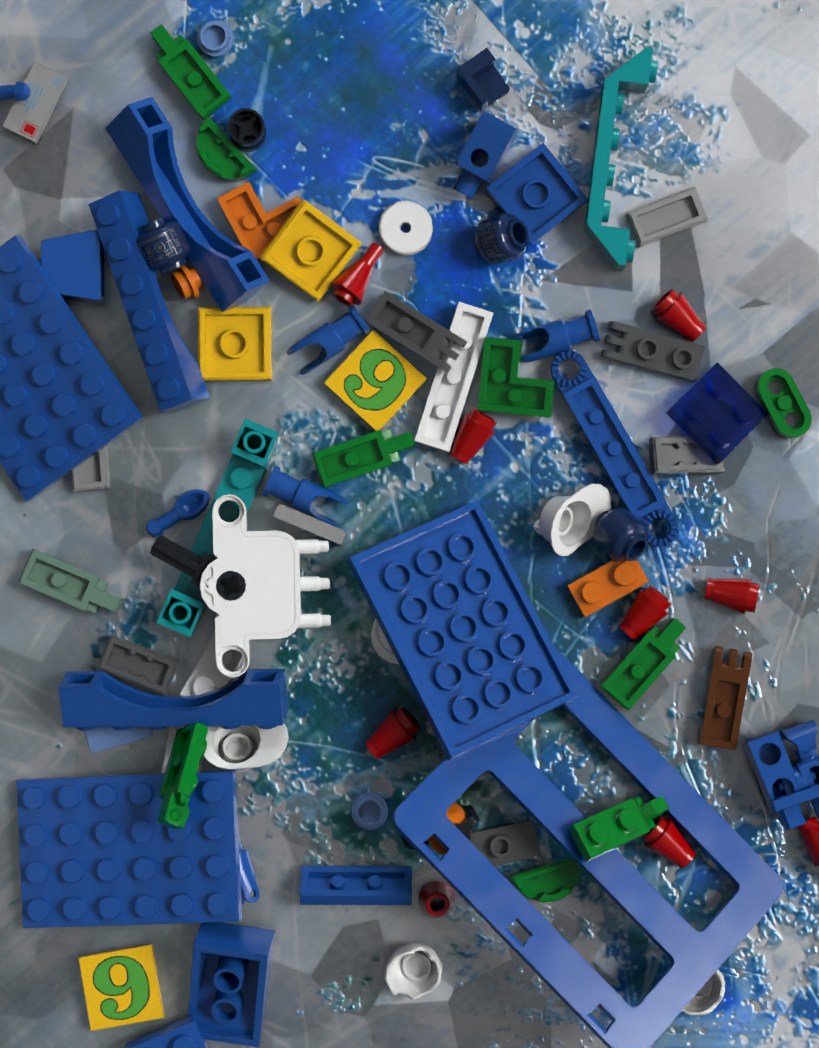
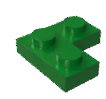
[478,337,555,418]

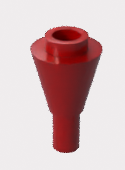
[330,243,384,306]

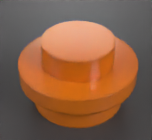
[171,265,202,300]

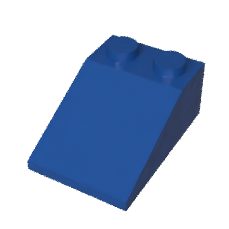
[188,922,275,1047]

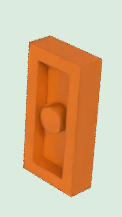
[567,559,649,617]

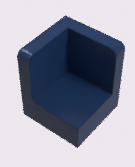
[456,48,510,112]

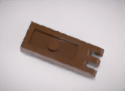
[698,646,752,751]

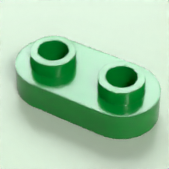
[756,368,812,438]

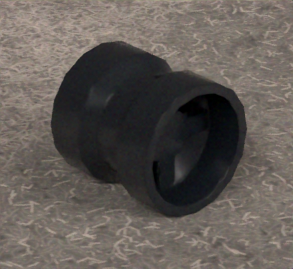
[228,108,266,152]

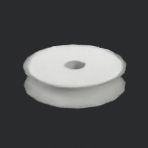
[379,200,433,256]

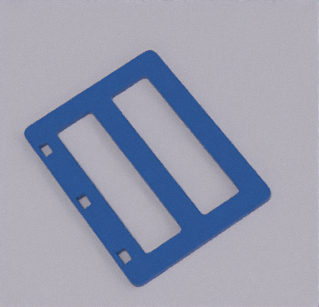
[392,652,784,1048]

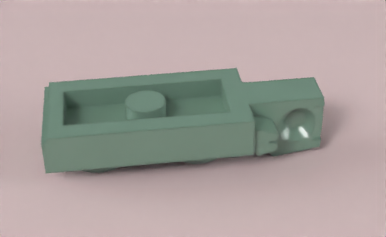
[18,549,123,613]

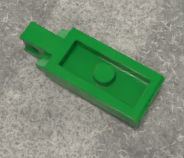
[150,24,232,121]
[312,429,416,488]
[600,617,686,711]
[157,722,209,830]
[568,796,669,862]

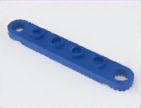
[550,351,679,547]

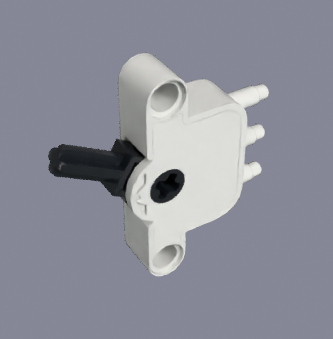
[150,494,331,677]

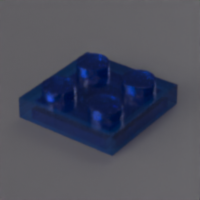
[666,362,768,465]

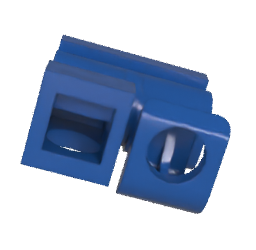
[742,720,819,831]

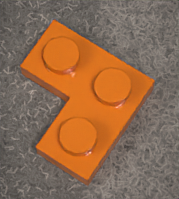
[217,181,301,261]

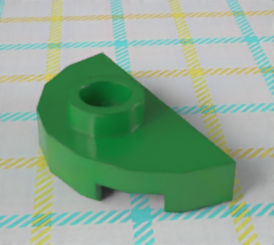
[196,116,257,181]
[510,857,583,903]

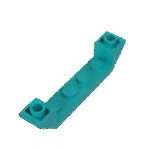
[584,48,658,271]
[156,418,279,637]

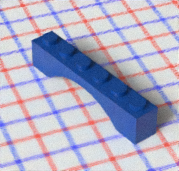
[105,97,270,312]
[88,190,210,412]
[58,669,289,731]

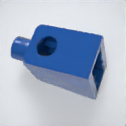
[453,111,518,199]
[36,230,106,305]

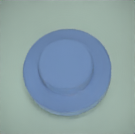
[197,20,234,58]
[351,793,388,830]

